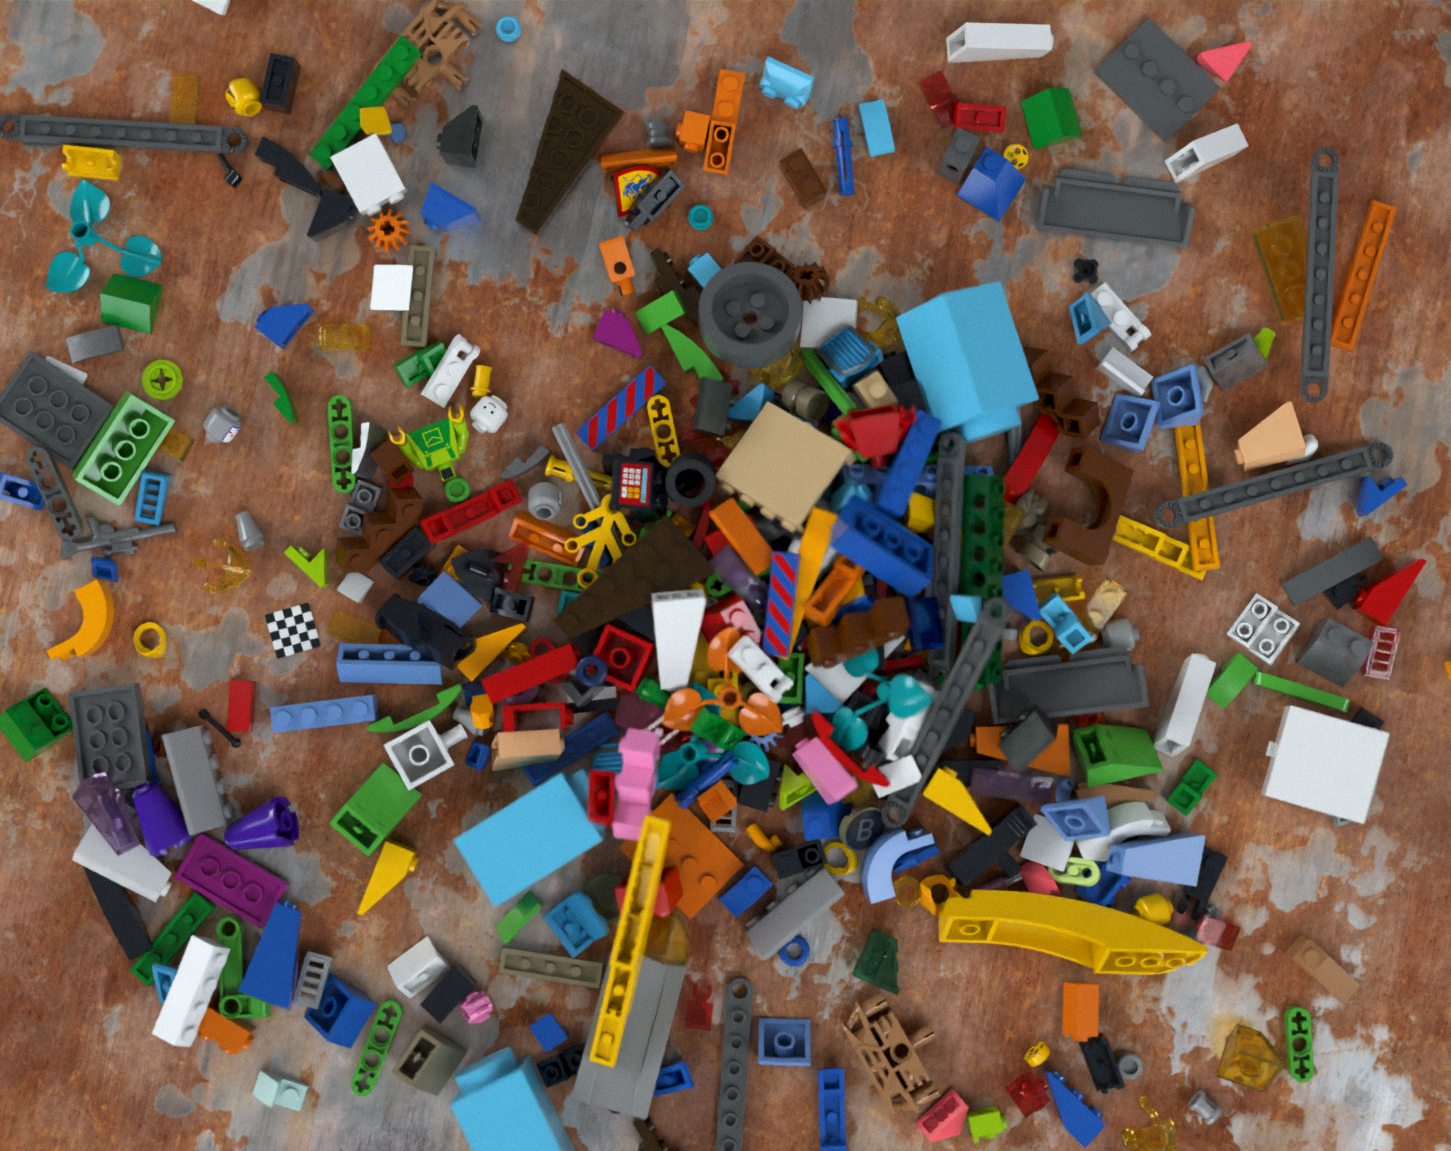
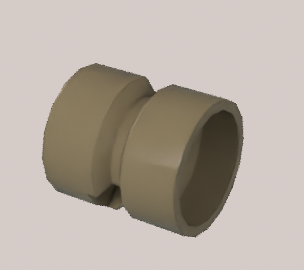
[781,378,830,422]
[1017,524,1059,572]

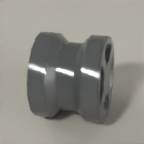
[645,121,671,148]

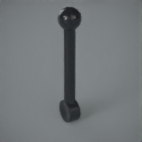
[198,709,241,748]

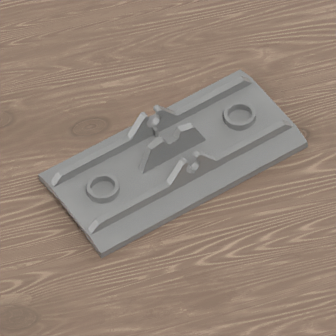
[571,946,687,1120]

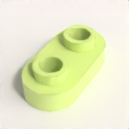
[1048,857,1101,887]

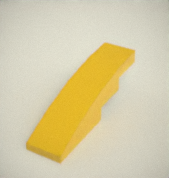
[1112,515,1207,581]

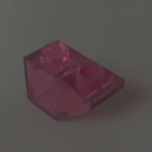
[614,691,665,730]

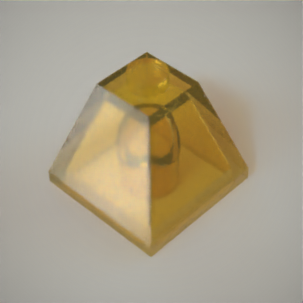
[644,911,692,967]
[1216,1024,1285,1093]

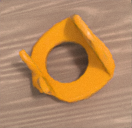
[917,874,962,916]

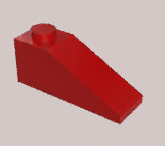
[1353,558,1427,626]

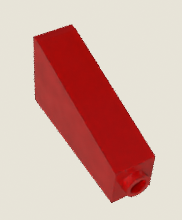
[481,643,583,704]

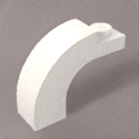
[1075,802,1171,862]

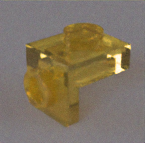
[841,775,877,806]

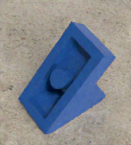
[1356,476,1408,517]
[653,1057,695,1097]

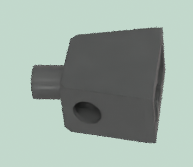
[936,127,981,184]

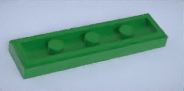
[130,891,216,987]

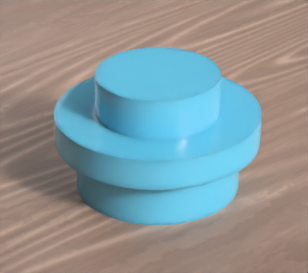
[496,16,521,42]

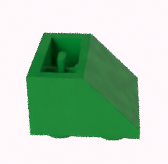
[0,687,73,763]

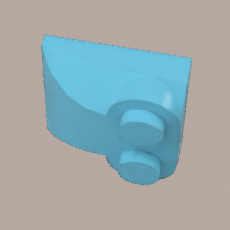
[759,57,814,109]

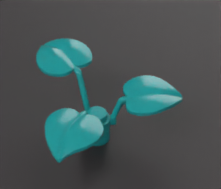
[45,179,163,293]
[831,649,933,751]
[658,682,770,790]

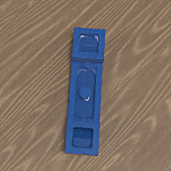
[818,1067,847,1151]

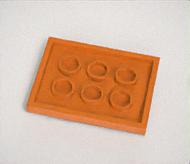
[618,793,744,919]

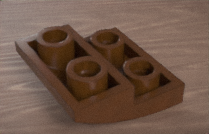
[732,235,795,277]

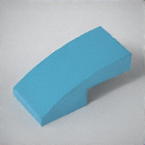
[859,100,895,157]

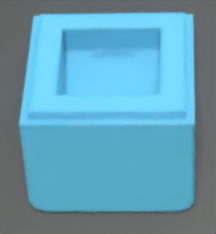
[950,594,982,622]

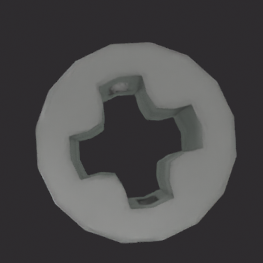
[1188,1090,1223,1125]

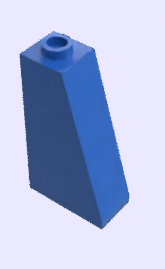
[239,901,302,1011]

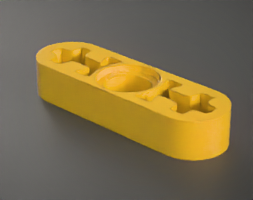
[647,395,680,468]

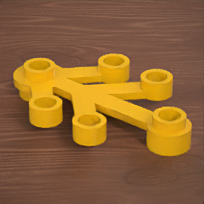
[565,493,637,589]

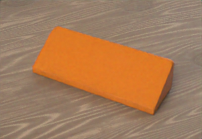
[601,147,678,173]
[709,498,773,576]
[508,510,588,568]

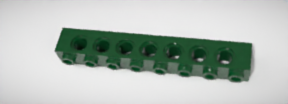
[961,475,1005,684]

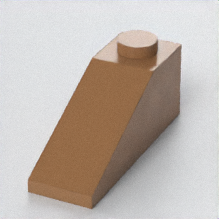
[1072,780,1159,810]
[1284,934,1360,1005]

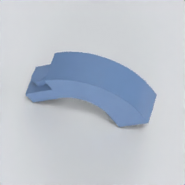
[861,827,934,904]

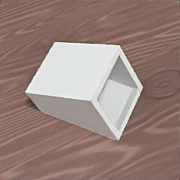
[330,133,408,216]

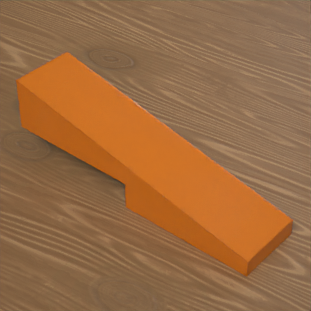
[804,554,866,627]

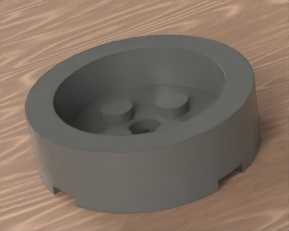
[699,262,802,369]

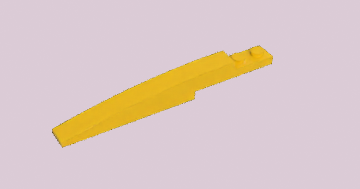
[589,814,671,1068]

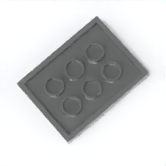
[1094,18,1220,143]
[0,351,115,470]
[68,683,153,794]

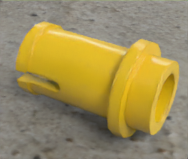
[470,365,492,398]

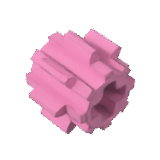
[459,991,493,1024]

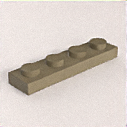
[401,245,436,348]
[498,946,604,989]

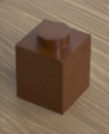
[370,439,415,486]

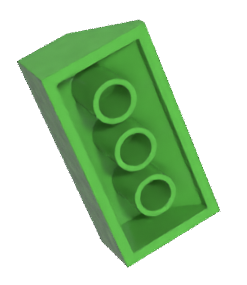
[71,390,175,506]

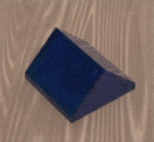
[904,597,944,653]

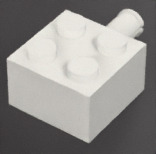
[384,720,468,791]

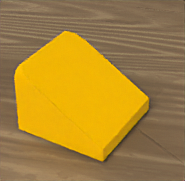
[360,106,392,136]

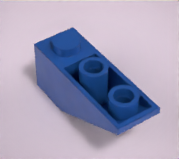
[1043,1067,1106,1148]

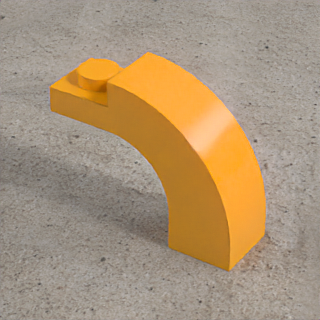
[47,579,114,662]

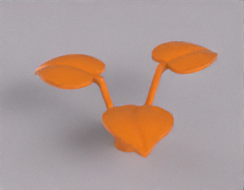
[662,627,783,736]

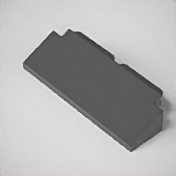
[1037,168,1195,248]
[988,646,1149,724]

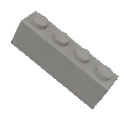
[162,725,233,836]
[745,866,845,961]

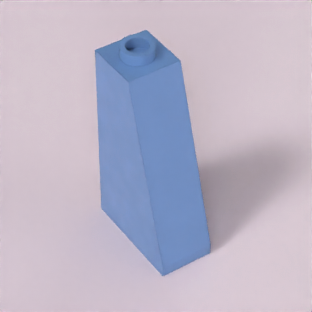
[1106,831,1206,886]

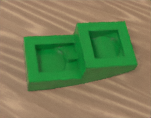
[393,342,447,388]
[264,371,298,425]
[690,708,746,752]
[1166,757,1218,817]

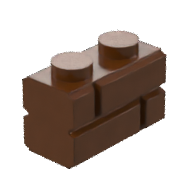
[779,148,827,210]

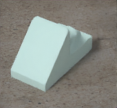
[252,1069,309,1112]

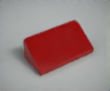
[227,680,256,732]
[587,769,615,827]

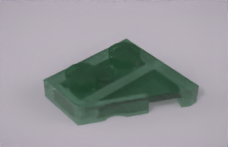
[852,928,899,995]

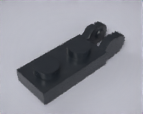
[1176,846,1228,921]

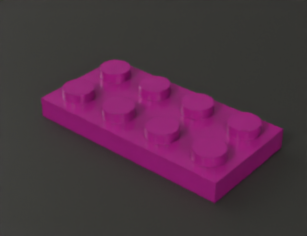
[174,832,290,929]

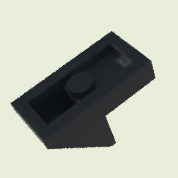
[489,588,535,622]

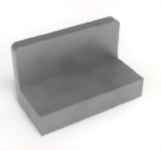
[1204,332,1269,391]

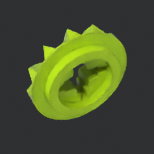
[142,360,184,401]

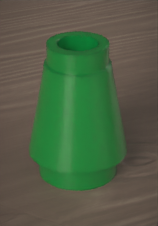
[635,675,671,710]

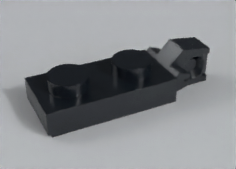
[623,167,686,232]

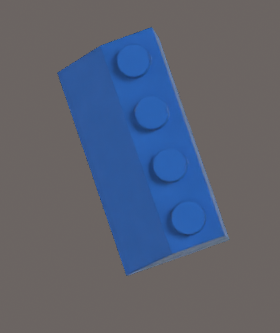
[829,493,934,598]

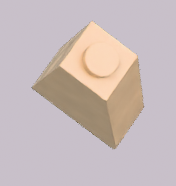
[1234,401,1306,472]
[490,729,564,771]

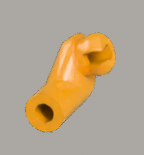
[746,823,783,853]

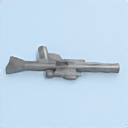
[61,516,177,560]

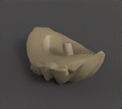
[1004,488,1048,536]

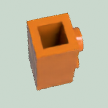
[1062,982,1099,1041]
[197,1002,256,1055]

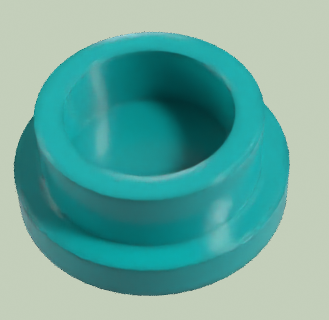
[688,205,713,230]

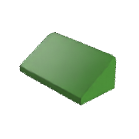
[777,652,805,706]
[496,891,543,944]

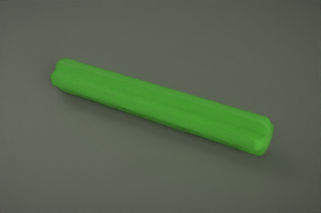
[799,348,857,417]

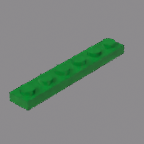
[309,35,423,171]

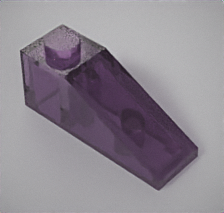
[709,545,770,617]
[969,768,1053,804]
[72,771,140,856]

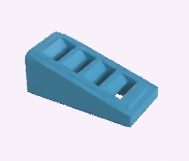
[134,469,172,526]

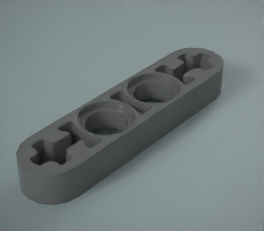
[26,446,84,540]

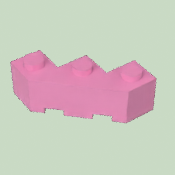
[611,728,660,841]

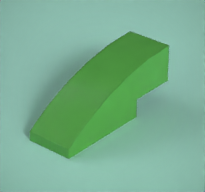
[661,324,724,382]

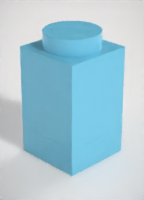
[896,281,1039,444]
[454,768,607,907]
[450,1047,575,1151]

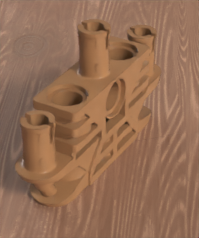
[373,0,483,111]
[841,992,940,1114]

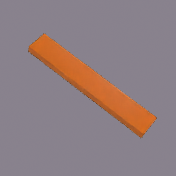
[1331,200,1397,352]

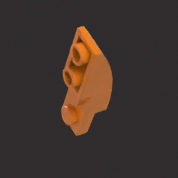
[703,69,745,175]

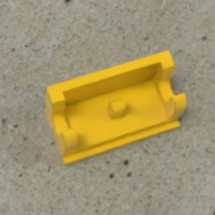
[62,145,122,181]
[1032,574,1085,605]

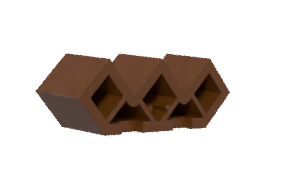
[1023,346,1100,439]
[336,487,423,573]
[806,597,910,669]

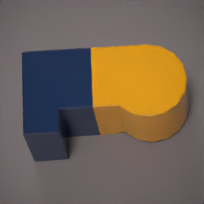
[462,680,495,729]

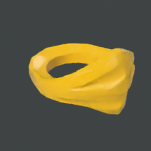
[1019,620,1053,657]
[133,622,167,658]
[823,841,858,876]

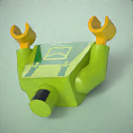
[388,404,469,482]

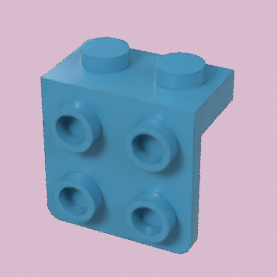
[542,891,610,958]

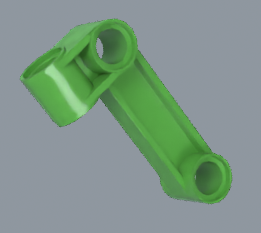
[216,914,271,1019]

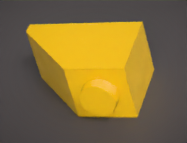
[903,492,936,534]

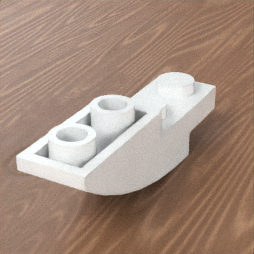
[863,680,934,769]

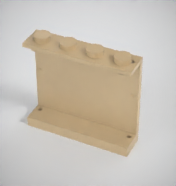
[715,401,855,534]

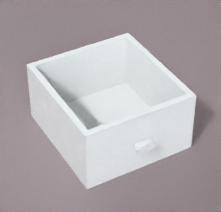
[1261,705,1389,824]

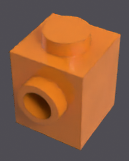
[676,111,711,153]

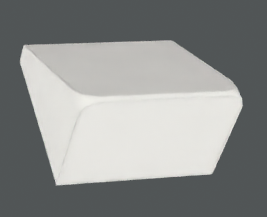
[337,572,374,603]

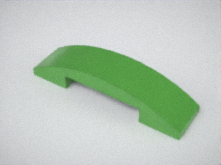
[366,683,463,732]

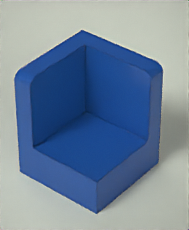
[529,1013,570,1053]

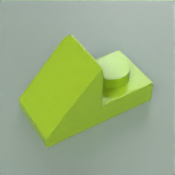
[284,545,329,588]
[780,764,817,811]

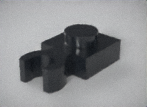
[1322,575,1369,610]
[571,624,605,656]

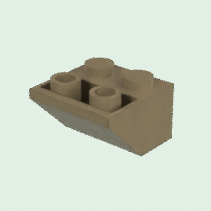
[391,1024,467,1096]

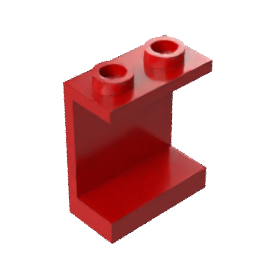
[502,702,574,732]

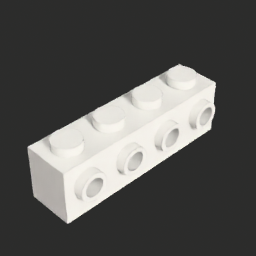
[152,935,230,1047]

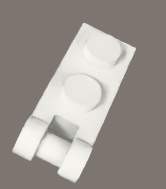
[1091,282,1151,352]
[421,334,480,408]
[727,635,794,704]

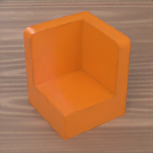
[697,780,737,823]

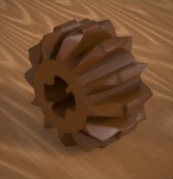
[788,261,830,305]

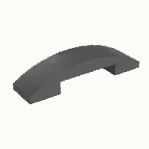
[1281,537,1384,606]

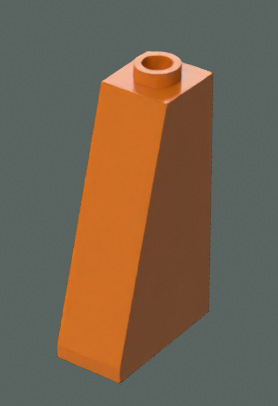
[969,723,1070,776]

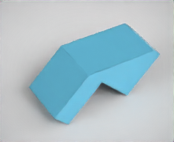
[1038,592,1093,654]

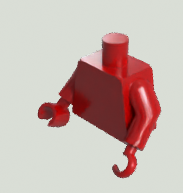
[834,403,916,468]

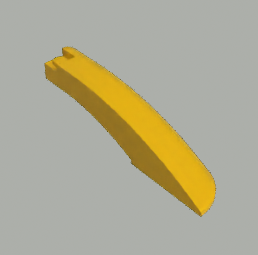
[938,890,1208,975]

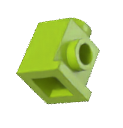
[967,1106,1007,1143]

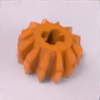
[367,209,411,253]

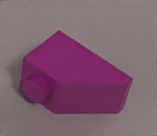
[593,308,643,360]

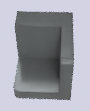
[562,670,607,707]

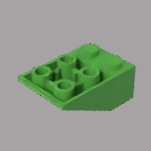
[1073,724,1163,788]
[329,762,423,857]

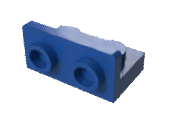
[1073,860,1131,908]

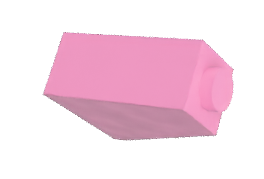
[792,737,857,805]

